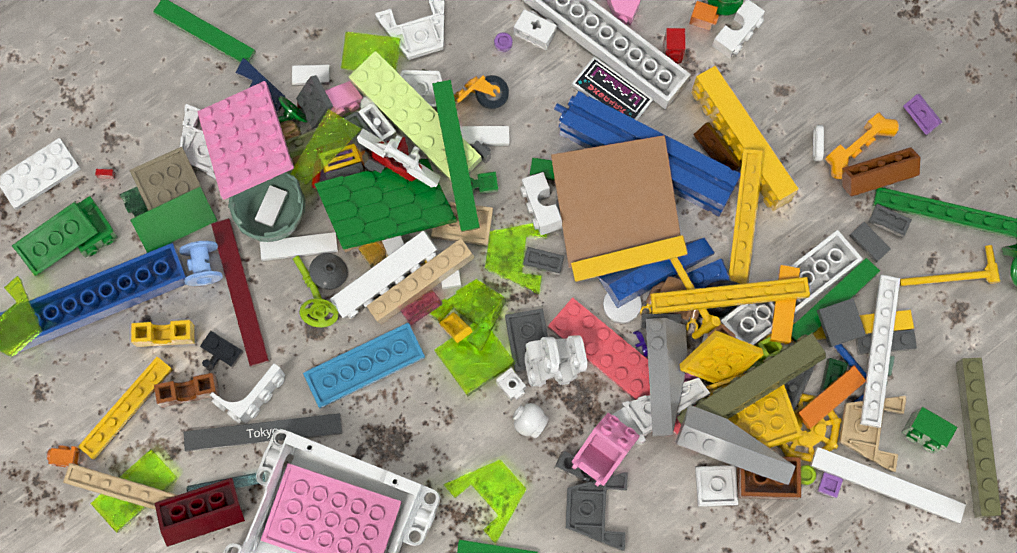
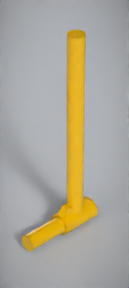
[899,245,1000,286]
[670,257,721,339]

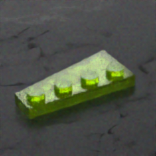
[290,109,362,185]

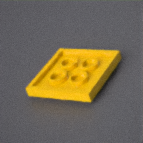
[679,330,764,383]

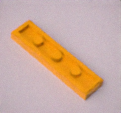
[770,265,800,344]

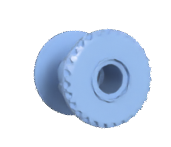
[179,241,223,286]

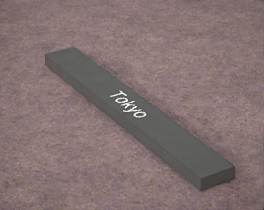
[183,413,342,452]

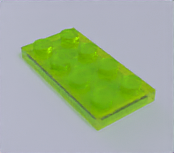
[90,449,178,533]

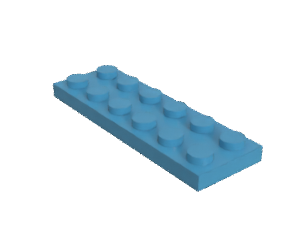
[303,323,425,409]

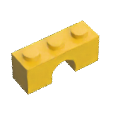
[131,320,195,347]

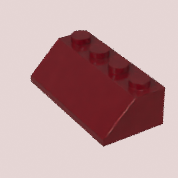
[154,478,245,547]

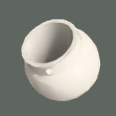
[512,403,549,438]

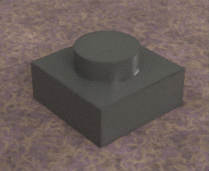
[472,141,491,164]
[362,151,385,173]

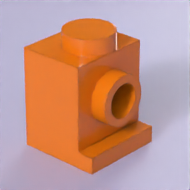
[47,445,81,468]

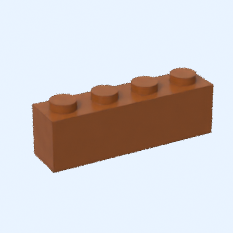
[842,147,921,197]

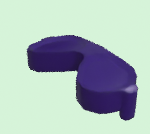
[633,330,648,357]

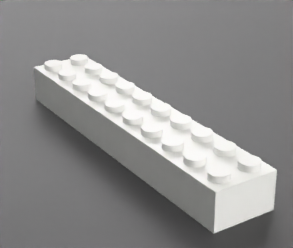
[523,0,691,110]

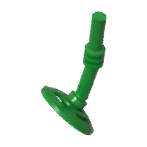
[278,96,308,123]

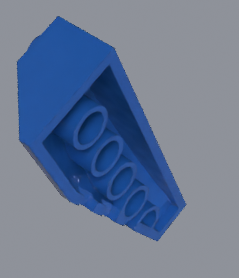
[598,238,715,308]

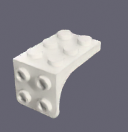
[210,364,285,424]

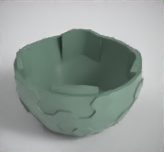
[228,172,306,242]

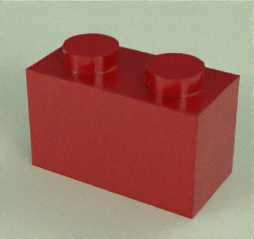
[663,28,686,64]

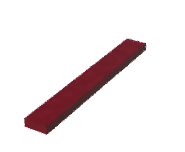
[211,218,269,367]

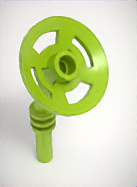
[292,255,338,328]

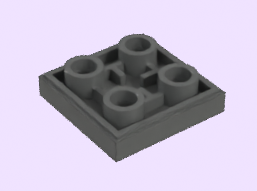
[817,298,866,347]

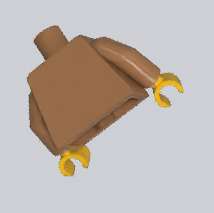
[640,274,699,332]

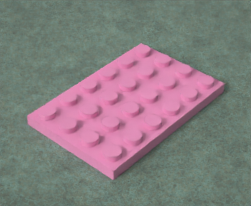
[197,81,294,200]
[260,463,402,553]

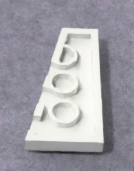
[622,378,710,436]

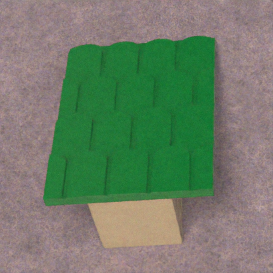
[314,159,457,253]

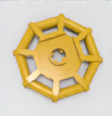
[779,393,842,462]

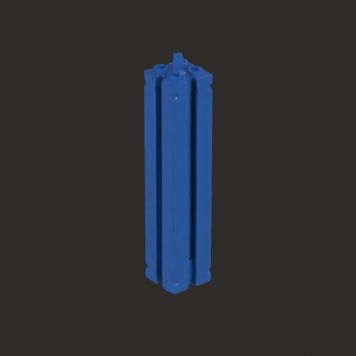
[554,91,741,217]

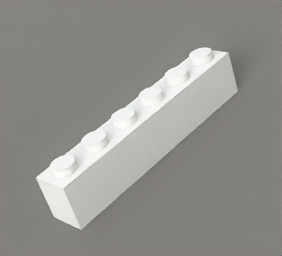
[330,231,439,319]

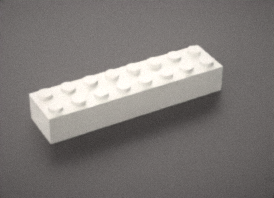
[720,230,863,346]

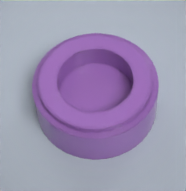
[494,32,513,52]

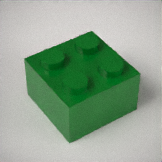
[901,406,958,453]

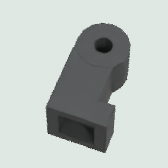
[554,451,591,482]

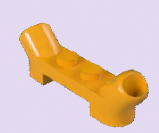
[825,112,899,179]

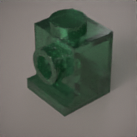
[119,187,148,217]

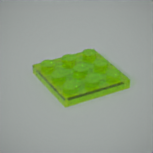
[434,317,515,397]

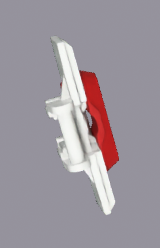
[357,129,441,187]

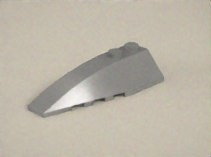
[646,318,688,436]
[675,405,796,485]

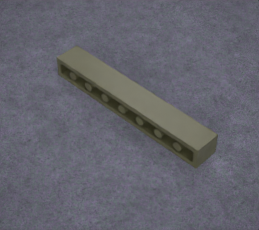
[677,333,826,424]
[956,357,1001,518]

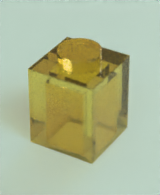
[358,242,387,268]

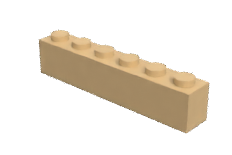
[367,239,475,325]

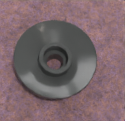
[309,253,348,289]

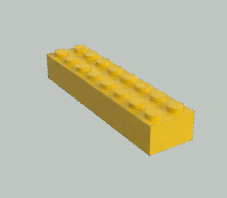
[692,66,799,211]

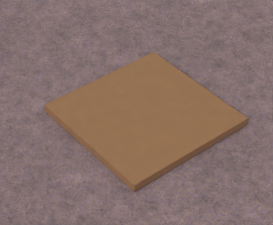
[551,135,681,268]

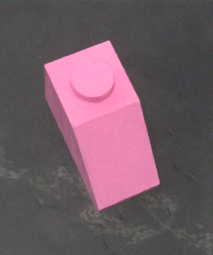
[606,0,641,25]

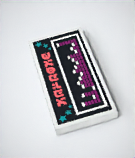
[572,56,653,120]

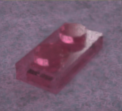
[401,290,443,325]

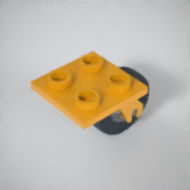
[454,75,509,109]

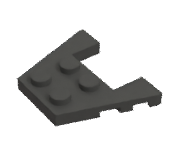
[565,472,628,551]

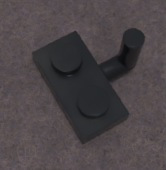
[200,330,243,371]

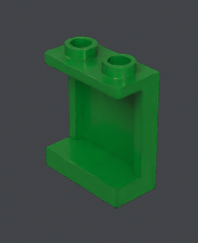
[77,196,118,258]

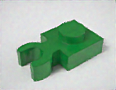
[470,172,498,194]

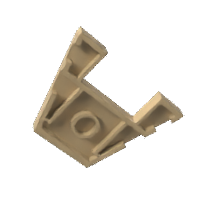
[839,396,906,472]

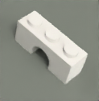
[712,0,765,59]
[520,172,562,235]

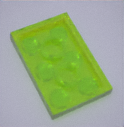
[341,32,401,72]

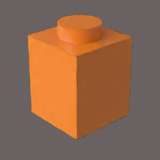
[689,1,719,31]

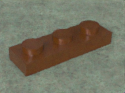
[693,122,742,171]

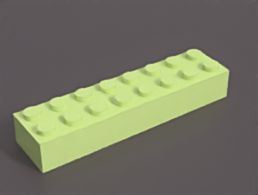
[349,51,482,182]

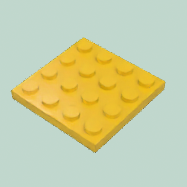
[706,373,803,448]

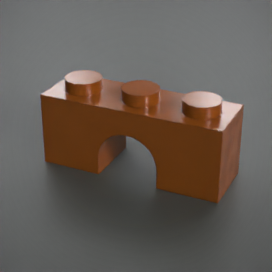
[154,373,220,408]

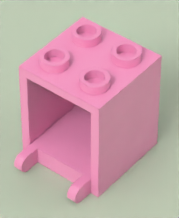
[572,413,640,487]

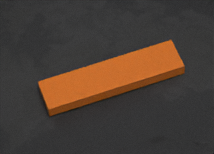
[796,366,866,429]

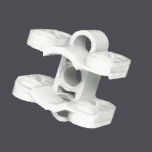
[524,335,587,387]

